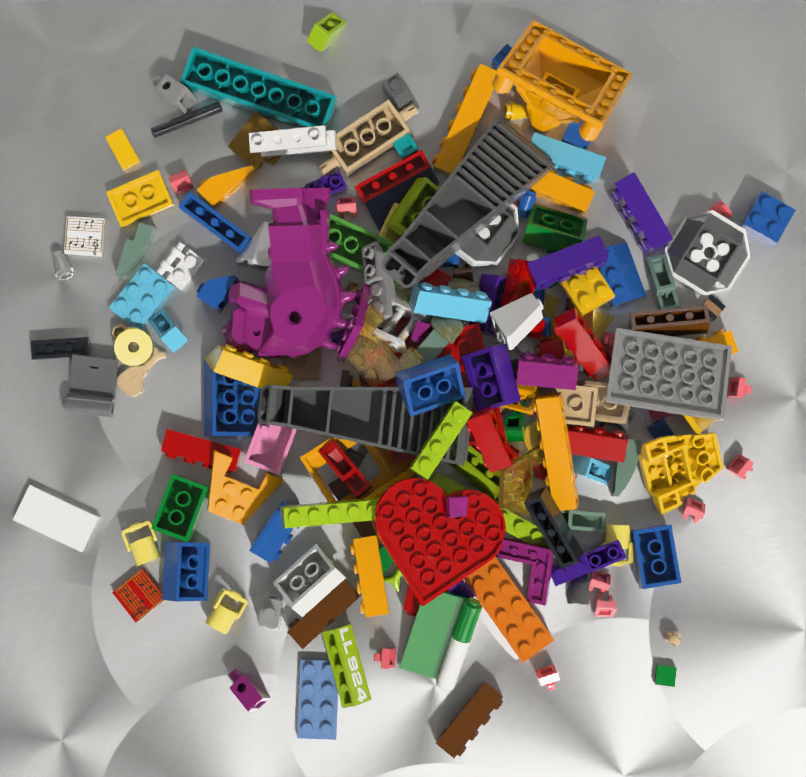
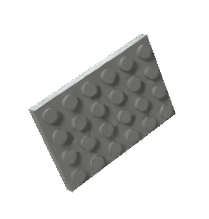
[605,328,732,421]

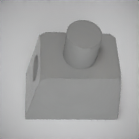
[152,75,198,114]
[258,591,285,631]

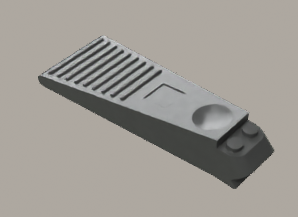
[382,116,556,288]
[258,385,474,466]

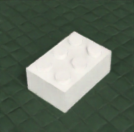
[273,544,346,617]

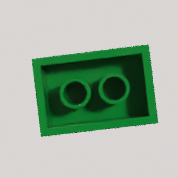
[151,474,209,542]

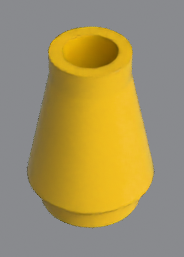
[504,102,529,121]

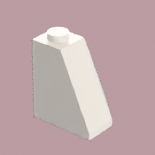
[236,220,273,271]
[490,293,544,350]

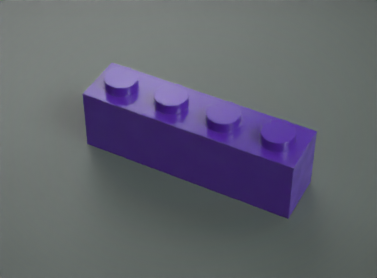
[527,235,609,290]

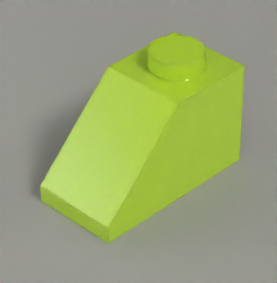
[306,12,347,52]

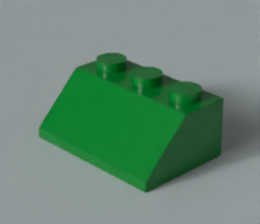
[522,204,588,252]

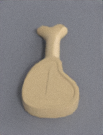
[117,346,167,397]

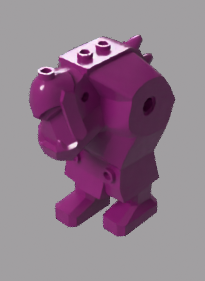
[222,188,356,359]

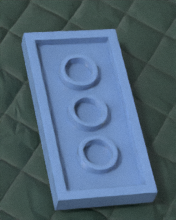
[297,659,338,740]

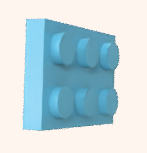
[109,263,175,329]

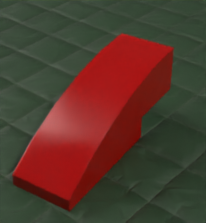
[319,440,373,499]

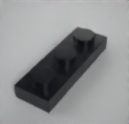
[31,337,90,360]

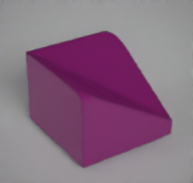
[411,321,432,345]
[445,496,468,518]

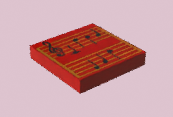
[112,568,164,623]

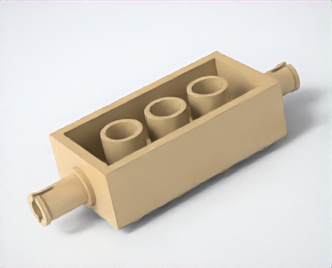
[317,100,419,177]

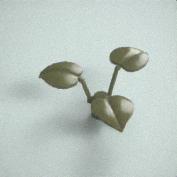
[395,278,480,344]

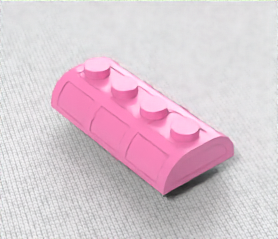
[244,422,297,475]

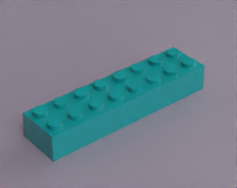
[180,47,337,131]

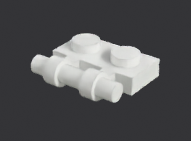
[156,241,205,291]

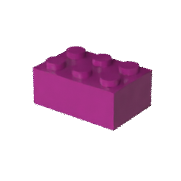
[516,352,579,390]

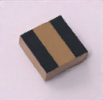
[701,294,726,321]

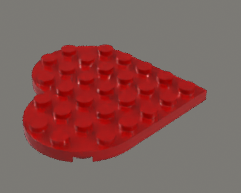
[374,478,506,606]

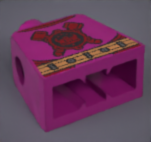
[228,669,270,712]

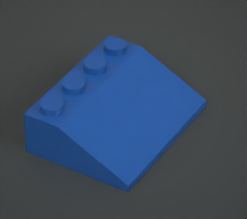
[204,360,261,437]

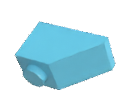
[148,309,188,353]
[572,454,614,485]

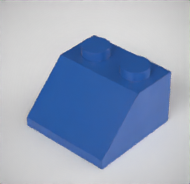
[196,275,241,313]

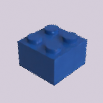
[740,191,796,246]

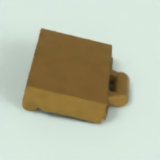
[227,111,282,170]

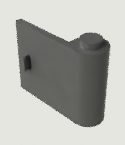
[62,354,119,417]

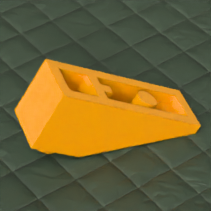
[197,165,256,210]

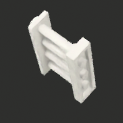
[249,125,337,157]
[341,283,431,355]

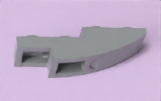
[362,241,396,322]

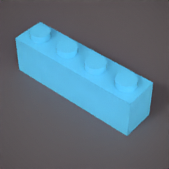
[531,132,606,183]
[408,282,492,323]

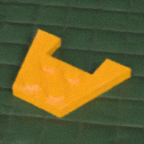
[207,450,284,525]

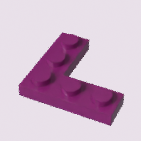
[335,283,371,363]
[495,538,554,606]

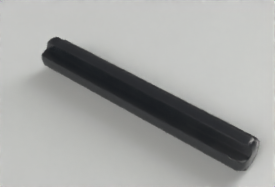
[151,102,223,138]

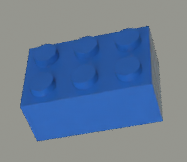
[631,524,681,589]

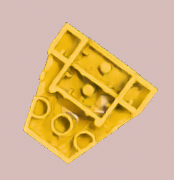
[638,433,723,514]

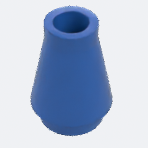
[518,191,537,218]

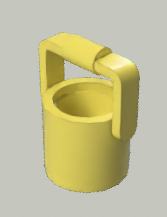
[121,521,161,566]
[602,525,634,566]
[205,588,248,634]

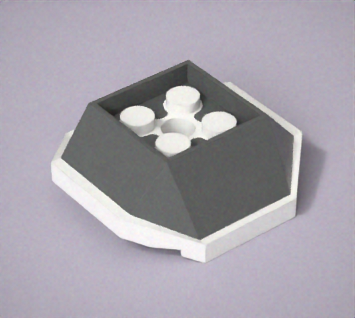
[455,204,520,266]
[664,210,751,296]

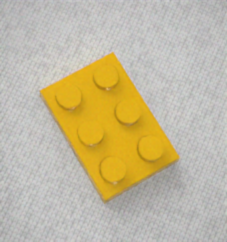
[106,170,174,228]
[559,267,615,316]

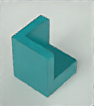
[393,133,419,160]

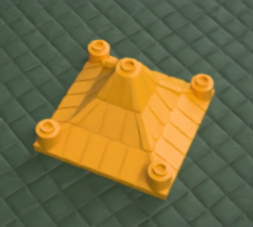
[492,20,633,141]

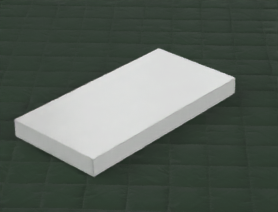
[13,485,100,552]

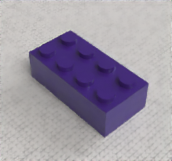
[609,172,674,256]

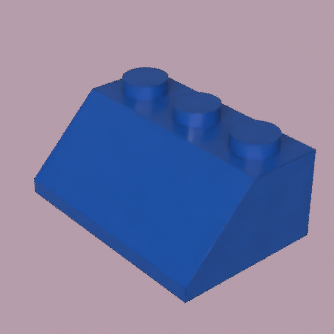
[598,243,646,309]
[395,354,466,416]
[249,501,300,563]
[162,541,210,602]

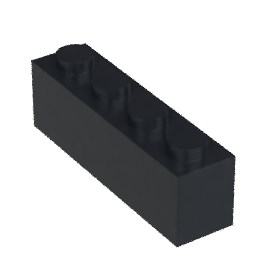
[524,487,583,569]

